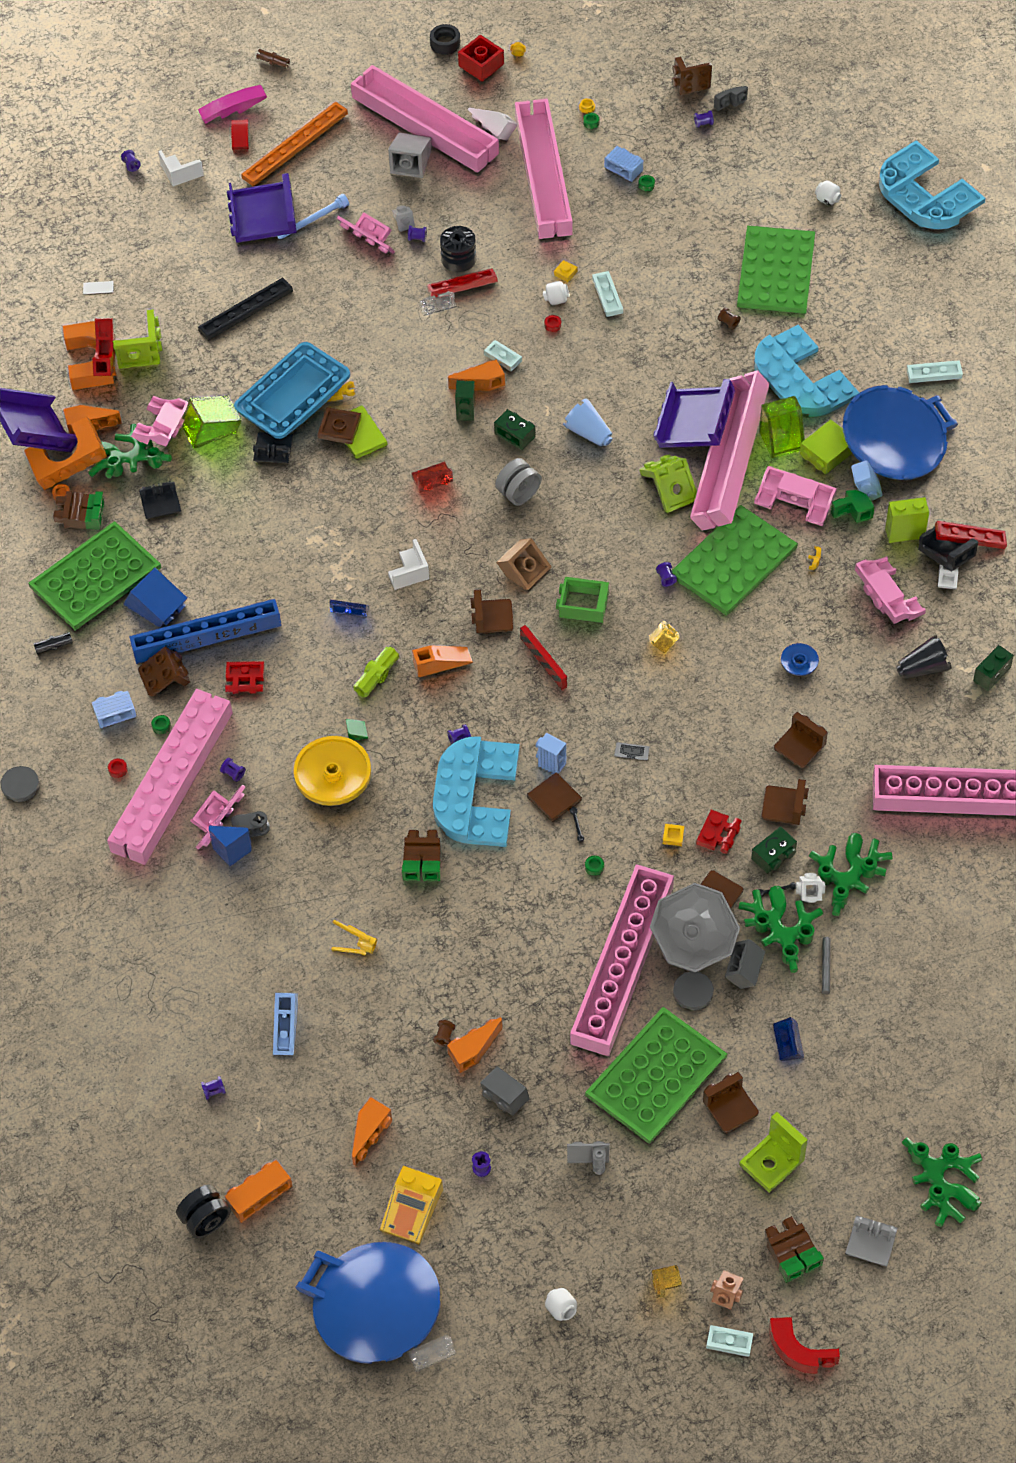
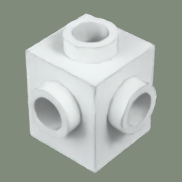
[796,873,825,903]

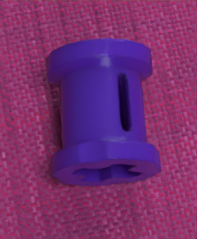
[694,110,714,128]
[121,150,141,172]
[408,225,427,242]
[656,562,677,587]
[447,724,471,745]
[220,758,246,782]
[201,1076,226,1100]
[472,1151,491,1177]

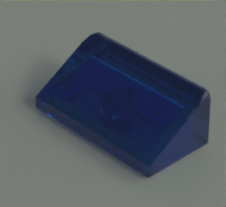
[329,599,369,618]
[773,1017,804,1061]

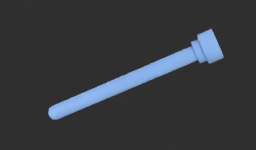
[277,194,350,239]

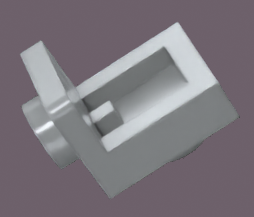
[392,206,415,231]

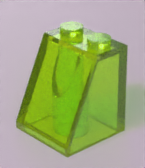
[182,395,242,449]
[759,396,805,459]

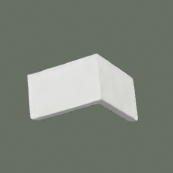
[158,150,204,186]
[388,539,429,590]

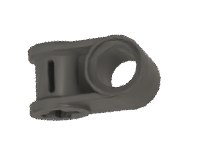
[231,811,270,837]

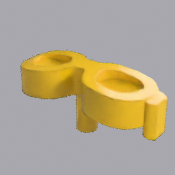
[808,546,821,570]

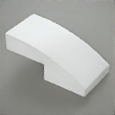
[938,565,959,589]

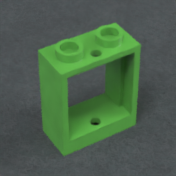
[556,577,609,623]

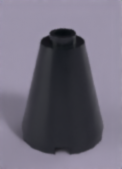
[896,635,952,679]

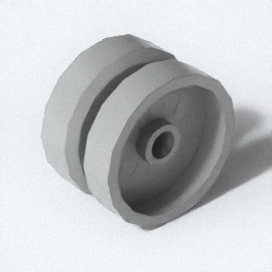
[495,458,542,505]

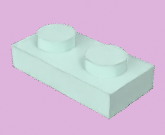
[484,340,522,371]
[706,1325,753,1357]

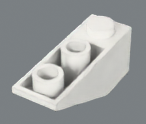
[468,108,518,141]

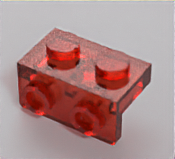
[411,461,453,493]

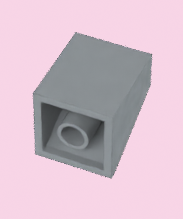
[388,133,432,178]

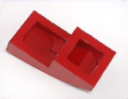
[231,119,249,150]

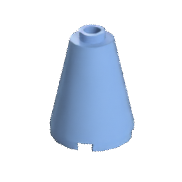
[563,398,613,447]

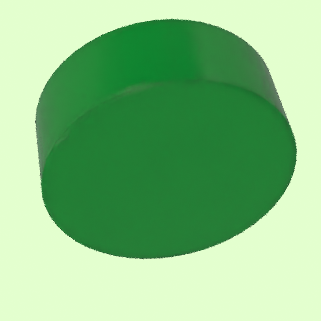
[583,113,600,129]
[638,175,655,191]
[151,715,171,735]
[585,855,604,876]

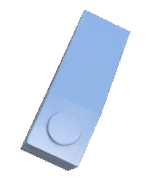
[273,992,298,1055]

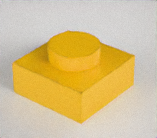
[554,260,578,282]
[662,824,685,847]

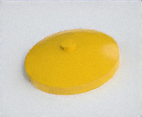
[293,736,371,806]

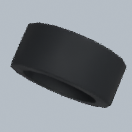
[430,24,461,55]

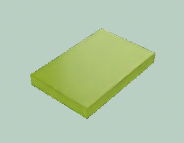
[345,405,388,459]

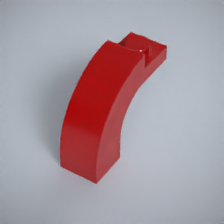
[92,318,115,376]
[769,1317,840,1374]

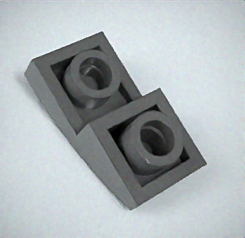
[714,86,748,111]

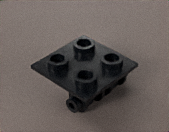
[253,432,293,463]
[139,481,181,519]

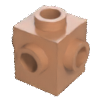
[710,1270,744,1310]

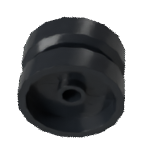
[176,1184,231,1239]

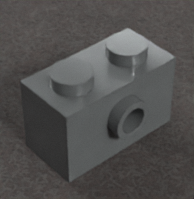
[725,939,765,989]
[480,1066,530,1116]

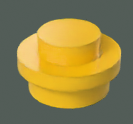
[510,42,526,57]
[579,98,595,114]

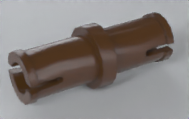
[256,49,290,69]

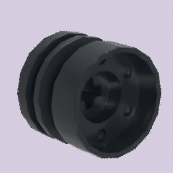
[440,226,477,272]

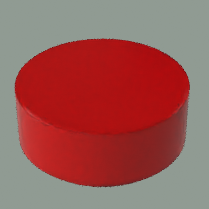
[544,315,562,332]
[108,758,128,778]

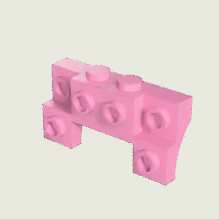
[131,395,189,447]
[754,466,837,526]
[855,556,926,624]

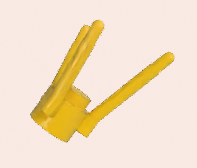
[331,920,377,956]

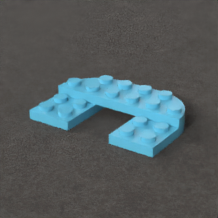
[879,140,986,229]
[754,324,860,417]
[433,736,520,847]

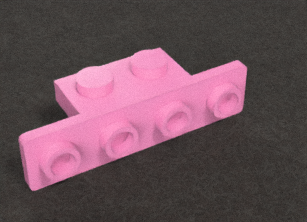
[336,212,395,254]
[191,785,245,850]

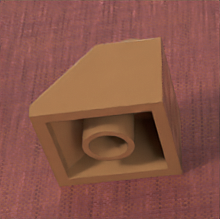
[496,538,552,590]

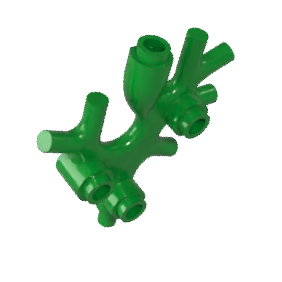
[88,424,172,478]
[809,833,893,916]
[738,886,823,973]
[902,1137,982,1227]

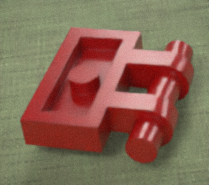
[225,661,265,694]
[696,809,742,854]

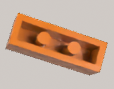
[224,1160,293,1223]

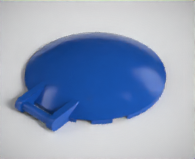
[843,385,958,480]
[295,1242,441,1364]

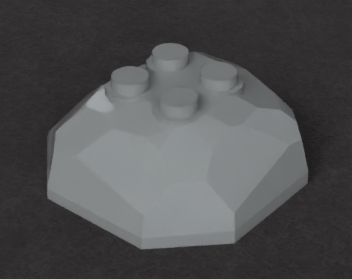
[650,883,740,973]

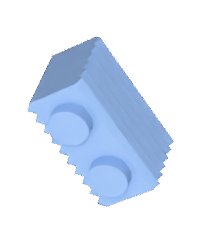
[604,146,644,182]
[851,461,883,501]
[92,690,136,728]
[536,733,567,774]

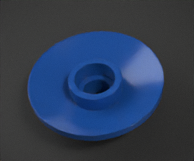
[781,643,819,676]

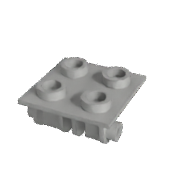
[567,1141,610,1175]
[845,1215,898,1267]

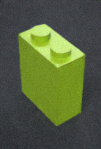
[800,419,852,474]
[885,497,929,543]

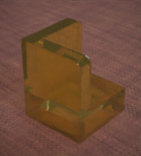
[649,620,679,653]
[651,1265,682,1298]

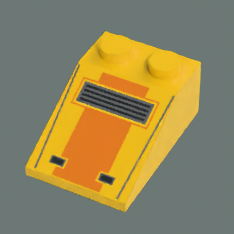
[380,1165,443,1245]

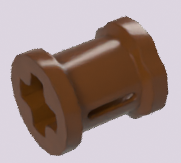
[717,307,741,330]
[433,1020,456,1047]

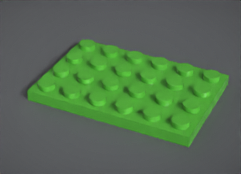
[737,225,815,314]
[672,505,798,616]
[28,521,162,631]
[585,1007,727,1144]

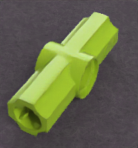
[353,646,399,697]

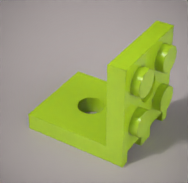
[113,309,163,369]
[639,454,697,513]
[739,1112,808,1193]

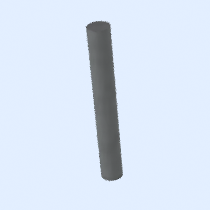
[822,937,831,995]

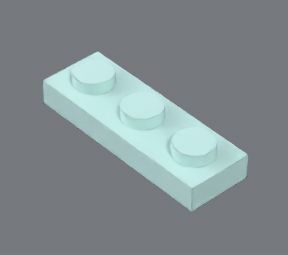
[592,271,623,317]
[906,360,963,383]

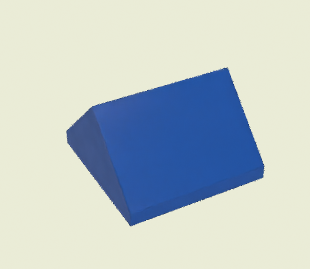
[209,826,252,867]

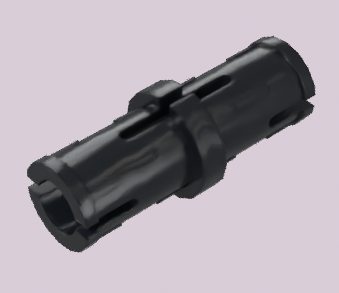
[33,632,73,654]

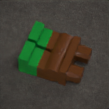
[53,491,105,530]
[402,830,441,881]
[765,1216,824,1283]

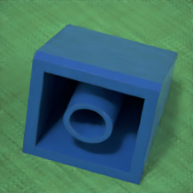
[124,568,188,628]

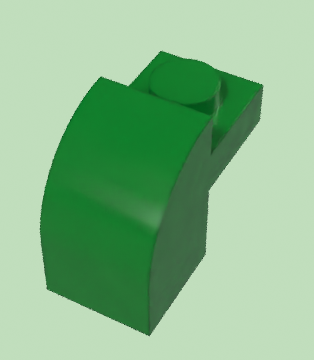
[831,490,875,524]

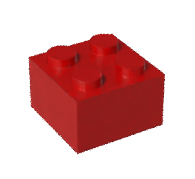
[458,35,504,82]

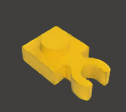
[327,381,356,402]

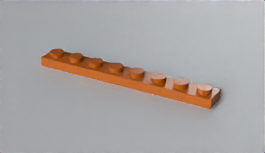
[241,102,348,187]

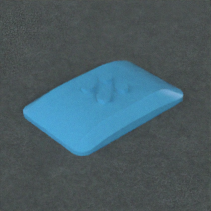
[234,342,351,439]

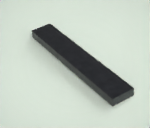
[198,277,293,341]

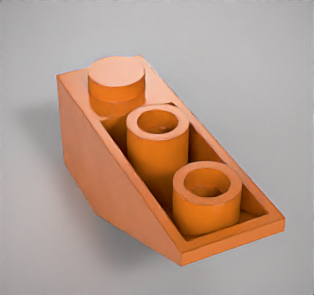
[448,359,505,391]
[63,405,122,434]
[412,645,473,678]
[447,1017,503,1073]
[352,1097,392,1166]

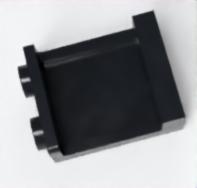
[918,521,978,572]

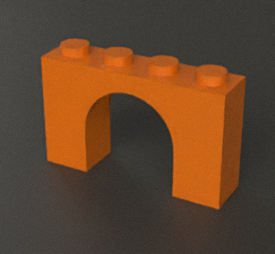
[63,321,116,390]
[24,416,108,490]

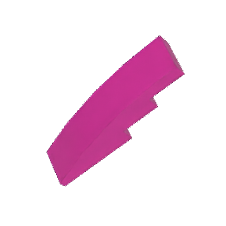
[198,85,267,124]

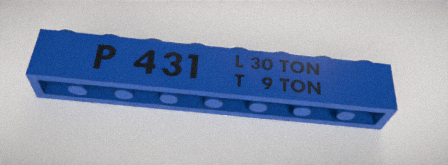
[129,599,282,664]

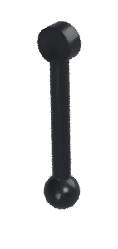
[570,807,585,842]
[758,882,796,898]

